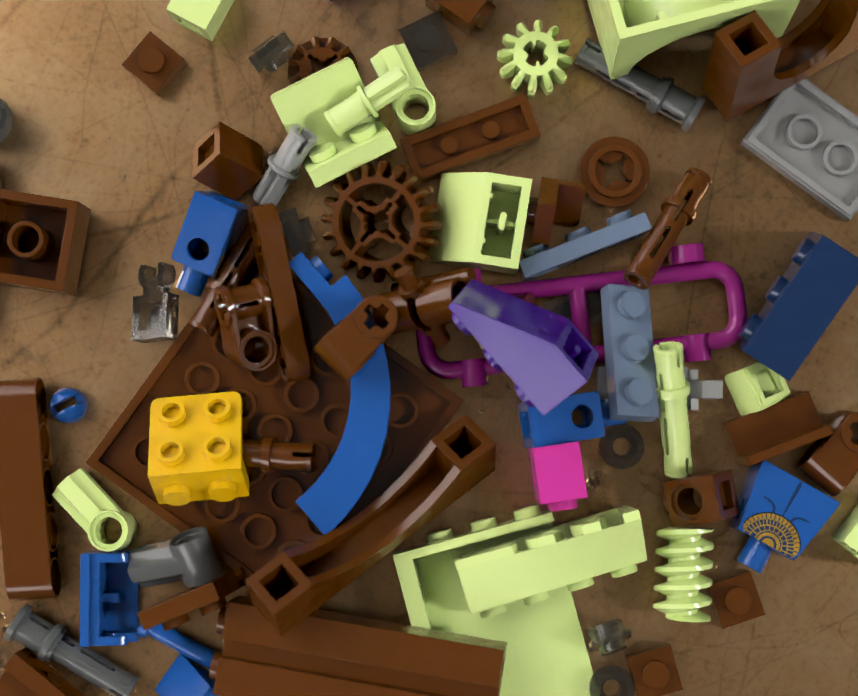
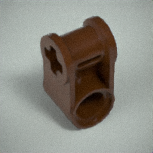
[213,277,278,371]
[313,295,399,382]
[797,411,858,497]

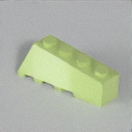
[453,505,647,618]

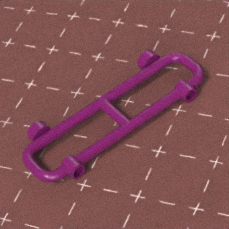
[416,243,747,387]

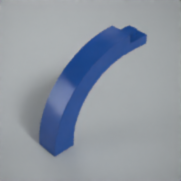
[289,252,391,535]

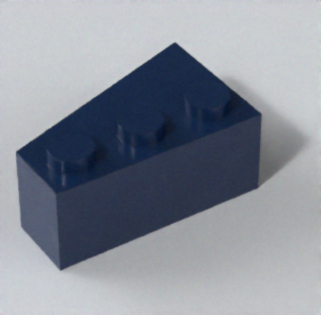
[738,232,858,381]

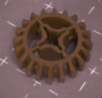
[320,160,442,283]

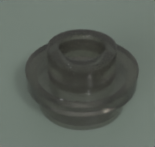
[599,424,644,469]
[589,665,635,696]

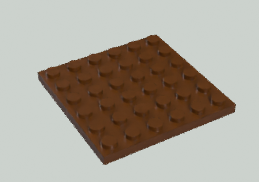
[86,246,464,578]

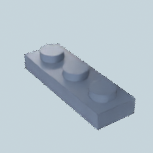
[518,210,652,282]
[600,284,659,422]

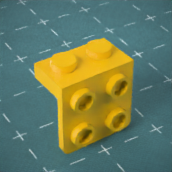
[148,391,249,506]

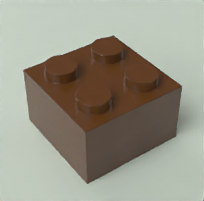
[0,189,91,297]

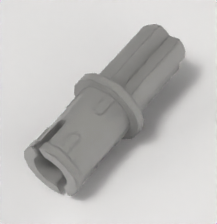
[253,124,317,206]

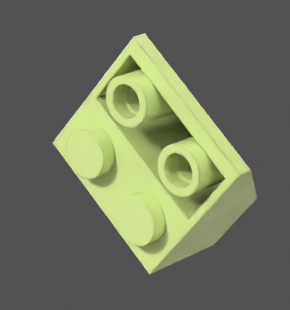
[429,172,532,275]

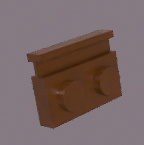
[137,567,247,631]

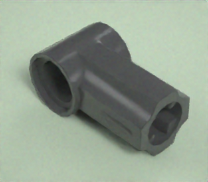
[127,526,223,588]

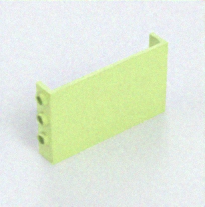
[392,505,599,696]

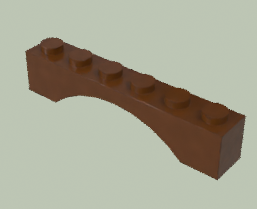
[245,414,496,637]

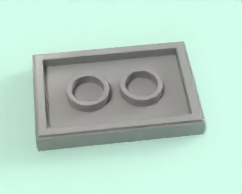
[740,79,858,222]

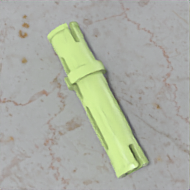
[653,341,693,478]

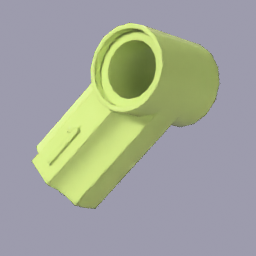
[370,43,436,135]
[52,468,138,552]

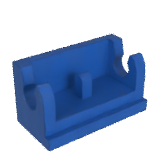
[80,550,140,647]

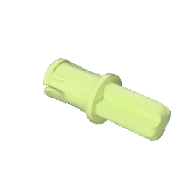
[324,67,412,137]

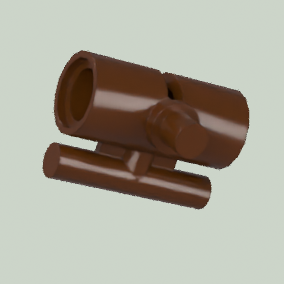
[373,266,477,347]

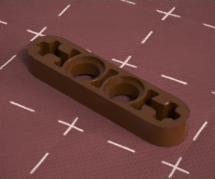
[248,203,310,383]

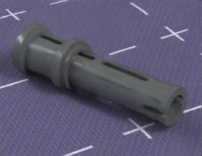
[574,38,707,133]
[3,603,139,696]

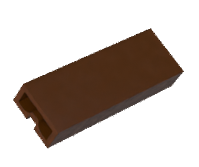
[209,595,508,696]

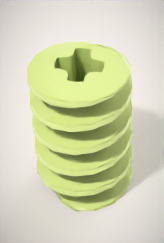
[653,526,715,622]

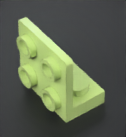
[270,57,397,188]

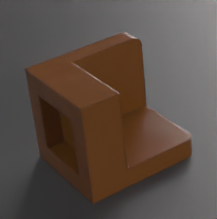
[193,121,263,200]

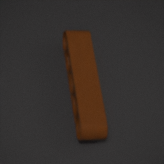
[0,377,61,602]

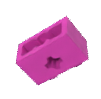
[527,441,588,511]

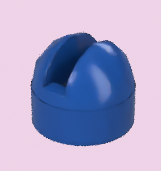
[49,387,88,423]

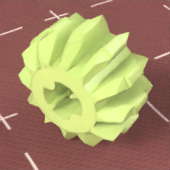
[497,19,573,98]

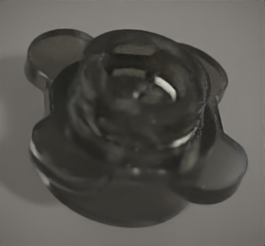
[587,619,632,656]

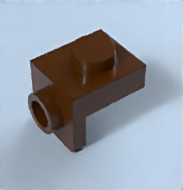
[525,177,586,245]

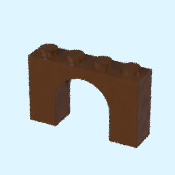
[702,0,858,122]

